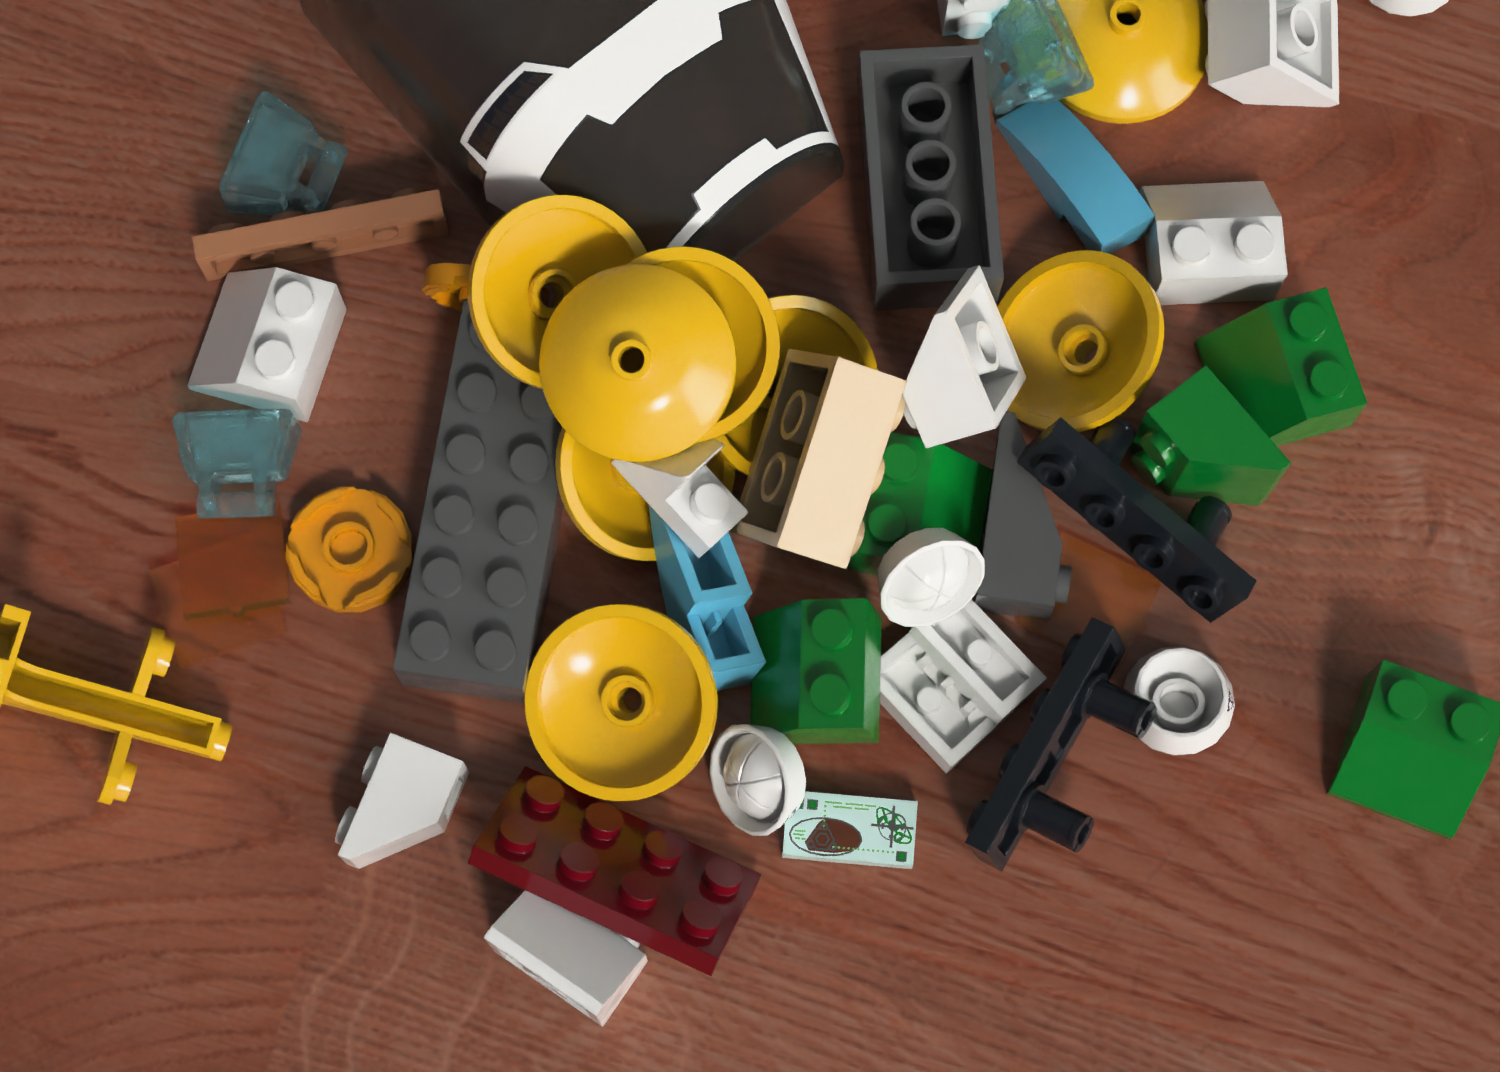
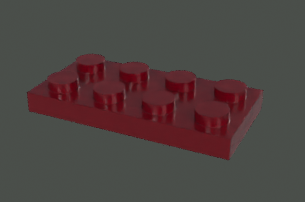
[468,766,762,976]

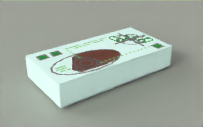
[782,791,918,869]

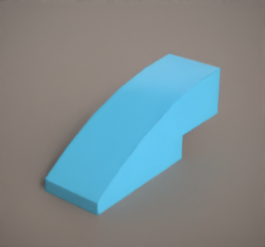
[996,92,1155,254]
[649,505,766,691]

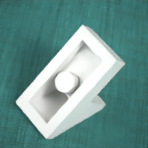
[611,439,749,558]

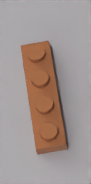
[192,187,450,282]

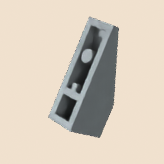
[975,412,1072,621]

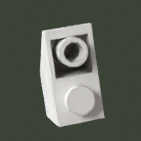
[335,733,470,869]

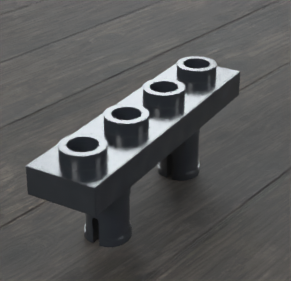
[1017,416,1257,623]
[965,617,1157,872]

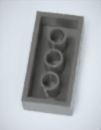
[857,44,1004,310]

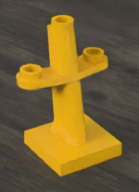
[0,604,232,805]

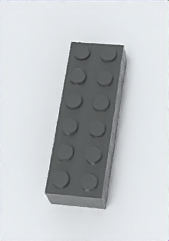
[393,301,564,704]

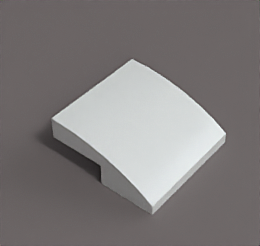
[880,599,1047,774]

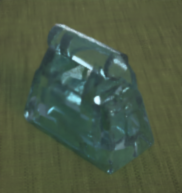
[978,0,1094,115]
[219,91,349,215]
[172,408,302,519]

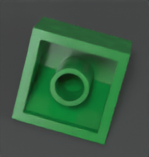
[1194,287,1368,446]
[1129,365,1292,506]
[846,432,993,576]
[750,598,882,744]
[1326,659,1500,840]

